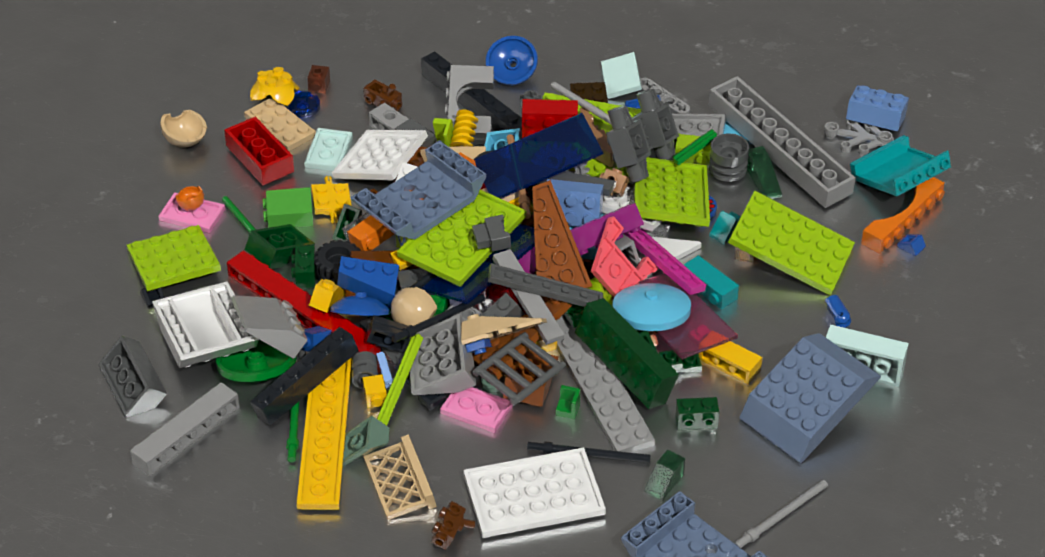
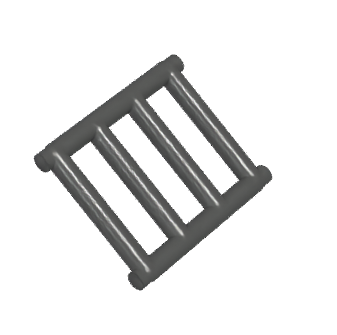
[472,332,566,406]

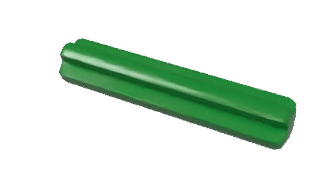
[673,129,717,165]

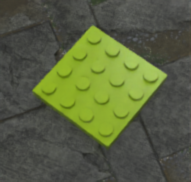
[126,225,221,291]

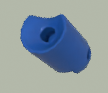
[825,295,851,328]

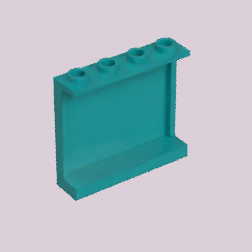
[850,135,951,196]

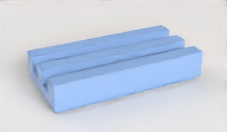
[376,352,393,393]

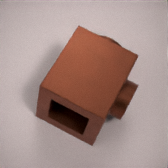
[307,65,330,93]

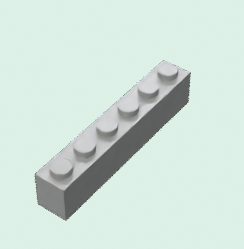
[130,382,240,476]

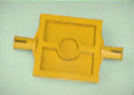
[311,176,352,224]

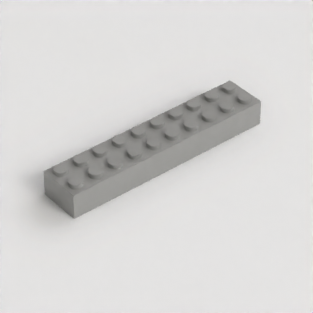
[708,76,856,208]

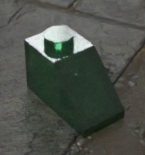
[645,450,685,501]

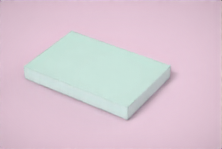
[601,52,642,99]
[304,128,353,171]

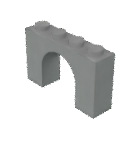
[445,65,494,139]

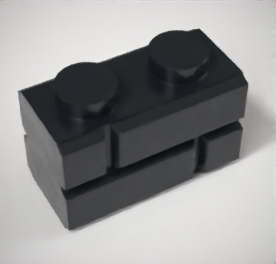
[366,315,410,354]

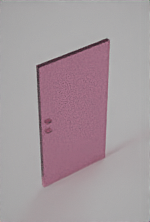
[635,273,738,359]

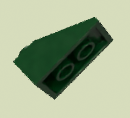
[244,224,315,270]

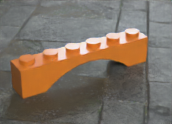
[861,177,945,254]

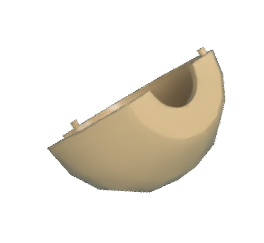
[160,110,207,148]
[391,287,437,326]

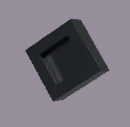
[418,393,446,411]

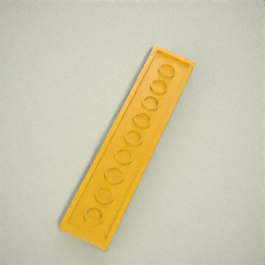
[297,357,353,510]

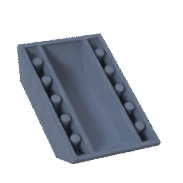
[739,333,881,464]

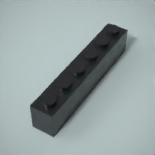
[250,327,359,426]

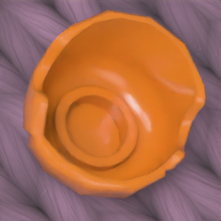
[176,186,204,211]

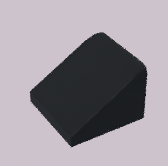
[140,288,165,307]

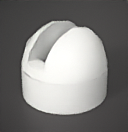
[478,299,493,312]

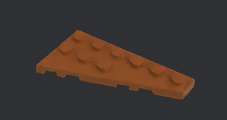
[532,180,592,303]
[473,298,572,380]

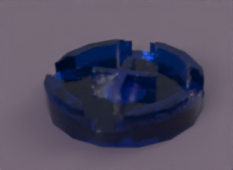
[285,91,320,118]

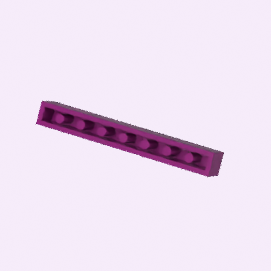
[493,203,644,275]

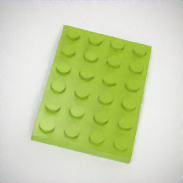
[634,157,710,227]
[397,190,527,287]
[728,190,855,295]

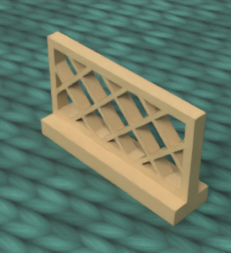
[364,434,437,520]

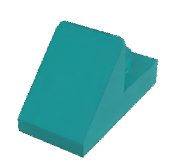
[709,211,741,244]

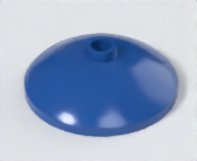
[486,36,538,86]
[330,292,390,316]

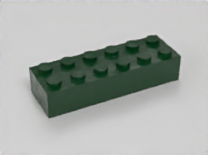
[574,298,679,409]

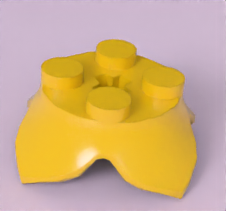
[250,67,300,106]

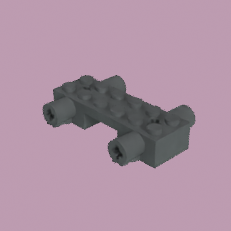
[607,89,679,182]

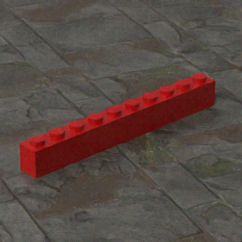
[227,250,381,357]

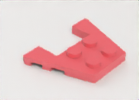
[591,216,658,298]

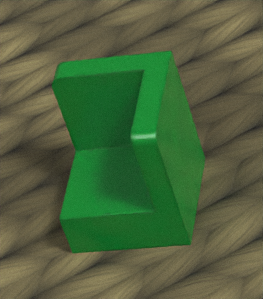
[555,385,581,419]

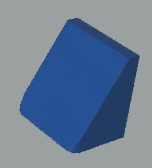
[897,234,926,256]

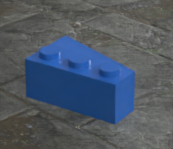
[337,256,399,309]

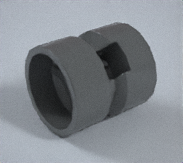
[352,351,378,389]

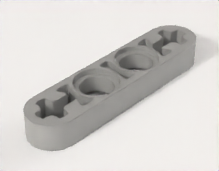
[638,78,690,114]

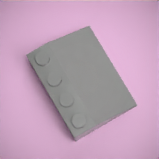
[231,295,308,359]
[408,314,476,395]

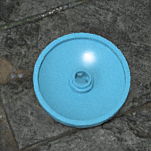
[613,283,691,331]

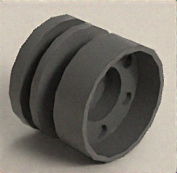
[709,133,749,182]

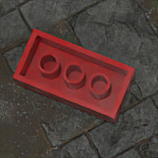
[224,116,294,185]

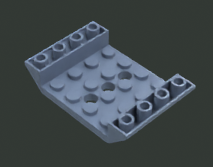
[351,140,487,239]
[621,491,767,557]

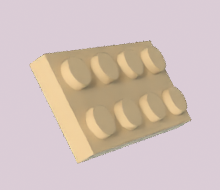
[244,97,316,152]

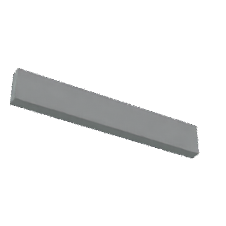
[493,249,565,345]

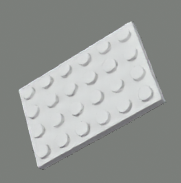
[463,447,606,538]

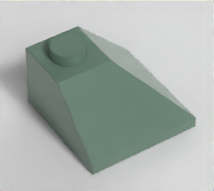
[343,416,390,467]

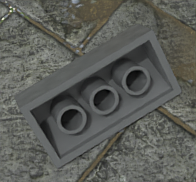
[99,335,167,417]

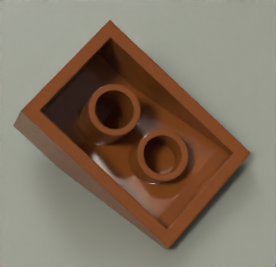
[503,350,559,407]

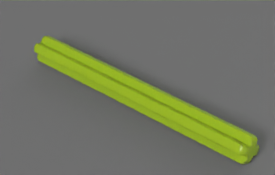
[377,334,423,426]

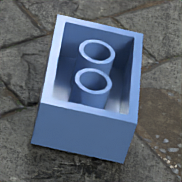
[846,85,909,131]
[547,179,604,226]

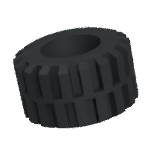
[314,240,361,289]

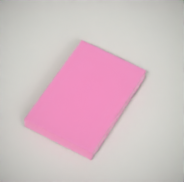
[158,192,225,233]
[440,387,513,433]

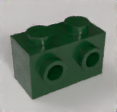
[291,246,316,289]
[675,397,719,430]

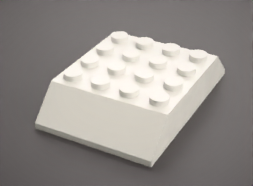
[152,282,259,368]

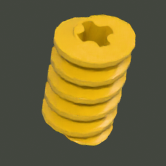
[450,109,478,147]

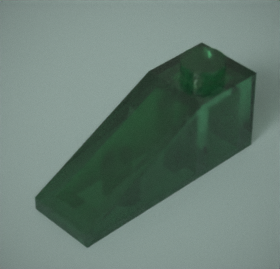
[747,146,782,199]

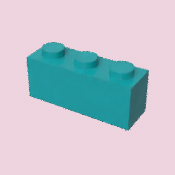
[684,255,739,310]

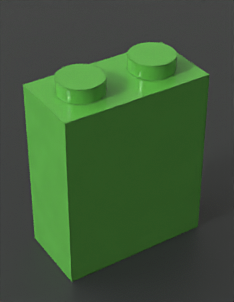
[263,187,313,228]

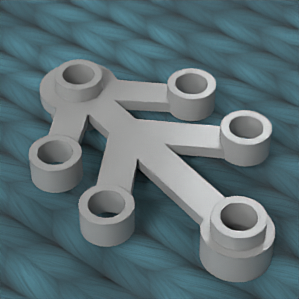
[824,119,894,156]

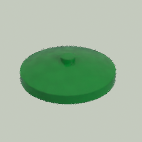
[216,339,297,382]

